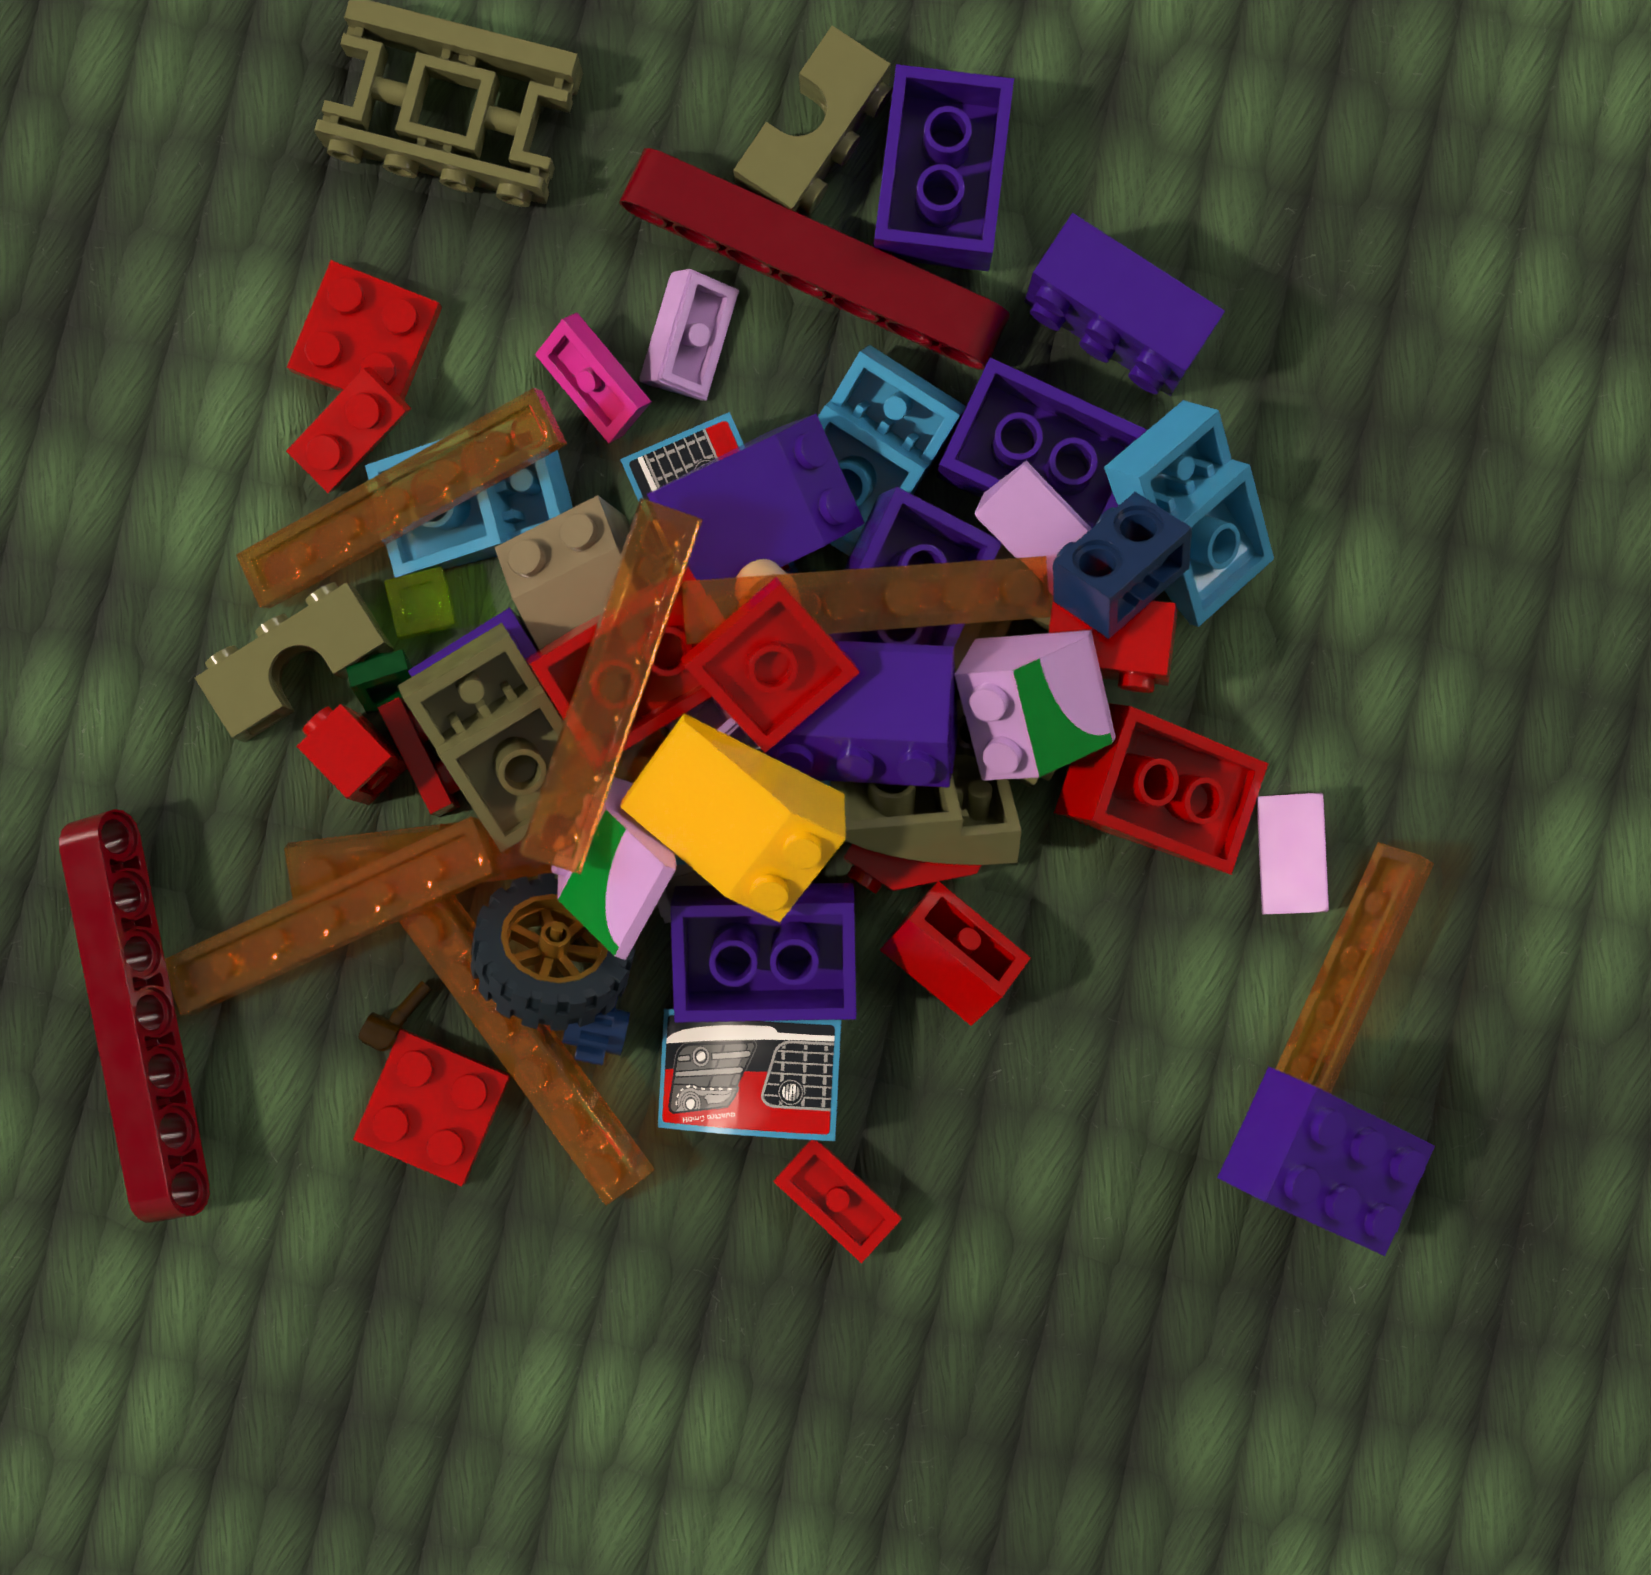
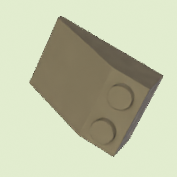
[494,495,651,650]

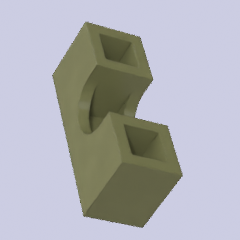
[733,26,893,214]
[194,582,394,742]

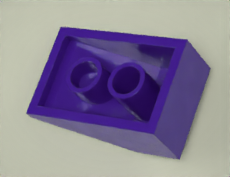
[647,413,865,602]

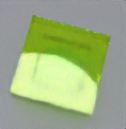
[384,566,458,640]

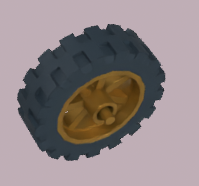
[471,873,635,1031]

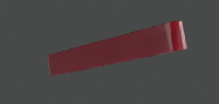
[619,148,1010,370]
[59,809,210,1223]

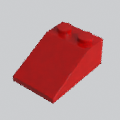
[525,567,722,769]
[1054,703,1268,875]

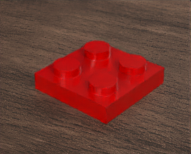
[287,260,442,400]
[681,576,860,753]
[353,1029,512,1187]

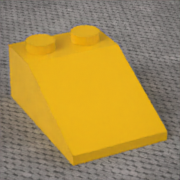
[621,713,846,923]

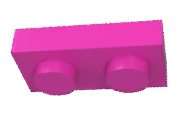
[535,313,652,443]

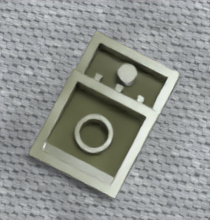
[398,623,601,852]
[829,746,1021,865]

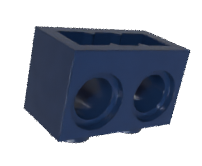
[1052,492,1192,639]

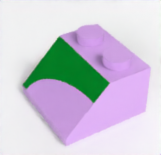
[954,630,1116,780]
[551,774,676,960]

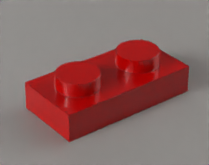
[286,367,412,493]
[378,697,460,817]
[773,1140,902,1263]

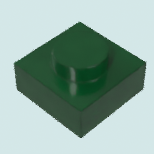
[346,649,413,714]

